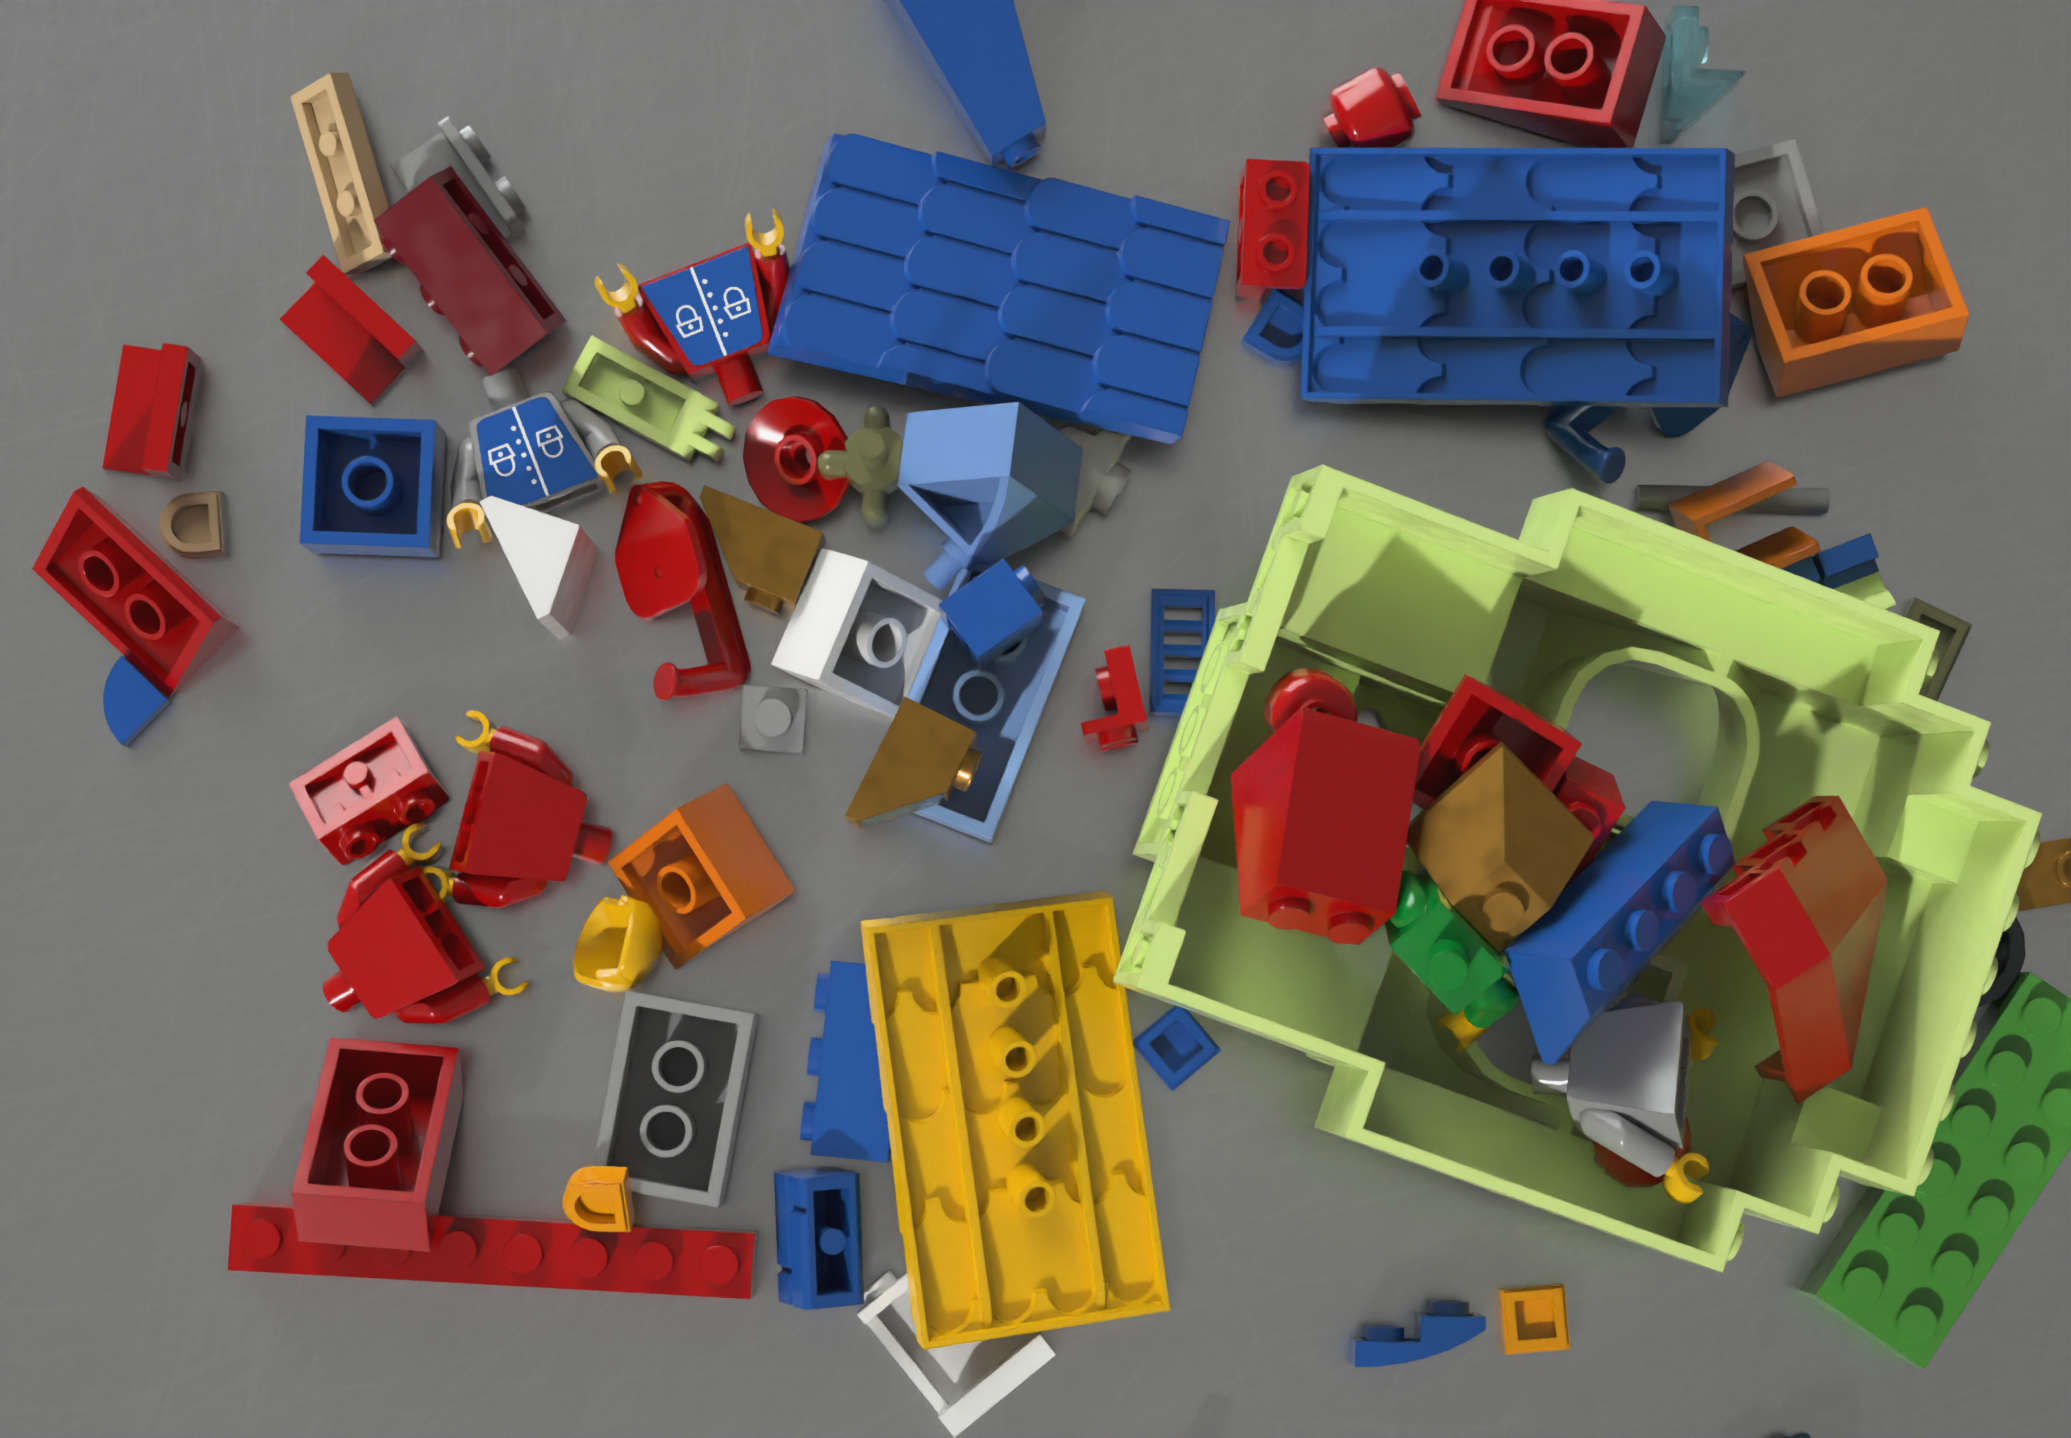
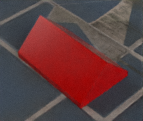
[32,486,239,698]

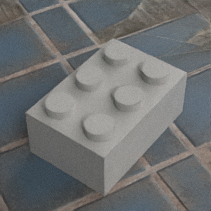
[593,991,759,1208]

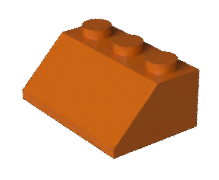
[1743,207,1970,398]

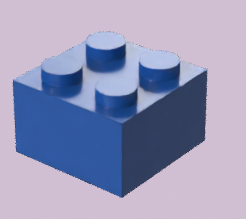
[300,415,446,557]

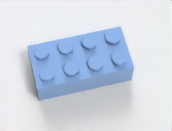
[908,563,1086,844]

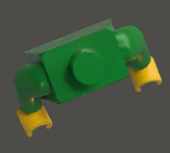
[1385,867,1519,1052]

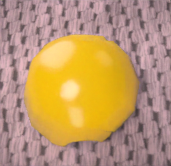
[573,895,662,993]

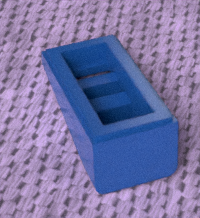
[1149,589,1215,717]

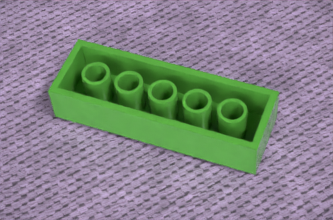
[1800,972,2071,1369]

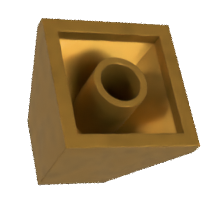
[1406,741,1595,953]

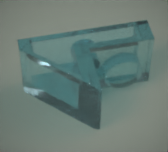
[1659,5,1747,144]

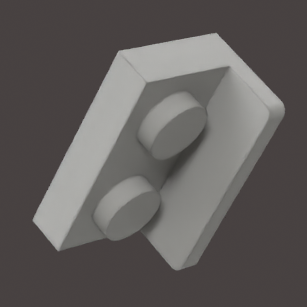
[390,116,526,243]

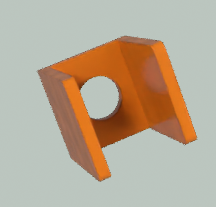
[1668,461,1821,569]

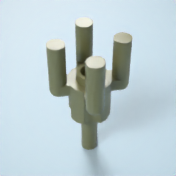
[818,406,903,532]

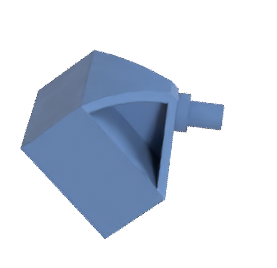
[897,402,1083,590]

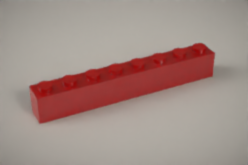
[228,1202,759,1299]

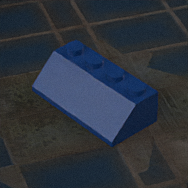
[1504,800,1735,1065]

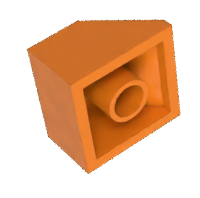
[608,783,796,970]

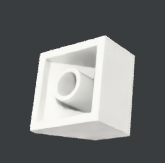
[771,547,943,719]

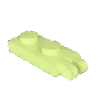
[561,335,737,462]

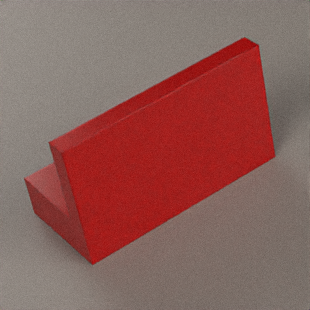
[280,255,425,406]
[102,343,201,481]

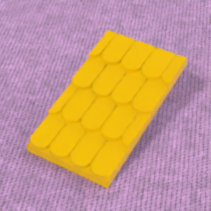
[860,890,1170,1350]

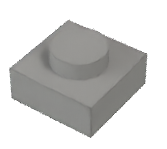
[739,685,808,754]

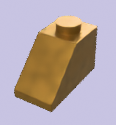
[699,485,826,614]

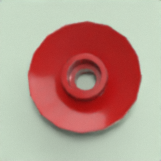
[743,396,850,523]

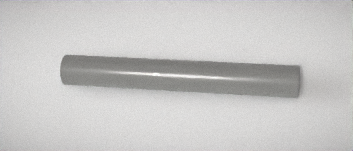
[1636,485,1830,514]

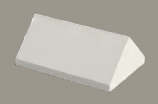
[480,496,600,640]

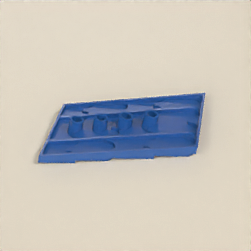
[767,133,1230,444]
[1300,148,1735,408]

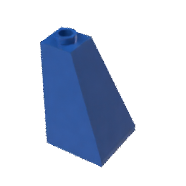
[884,0,1046,168]

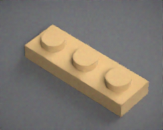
[290,72,392,274]

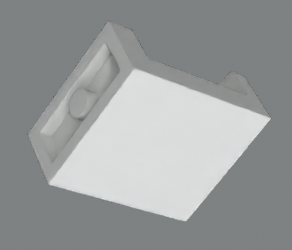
[857,1270,1056,1438]

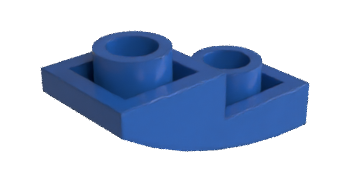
[1350,1300,1486,1367]

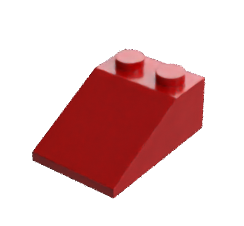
[1435,0,1667,148]

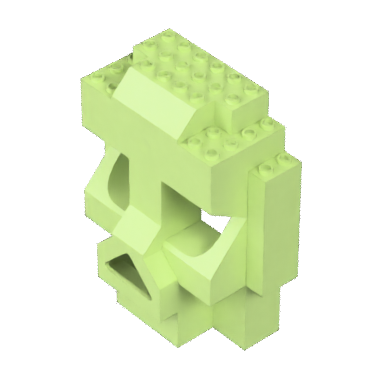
[1113,464,2042,1273]

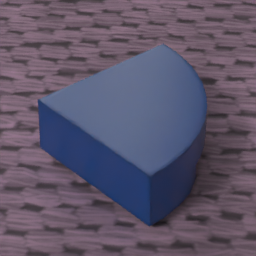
[103,656,171,747]

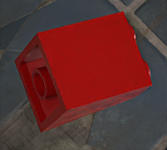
[1231,707,1420,945]

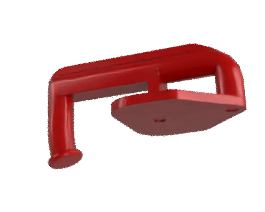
[615,481,751,701]

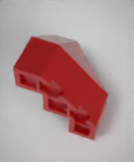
[1700,795,1888,1104]

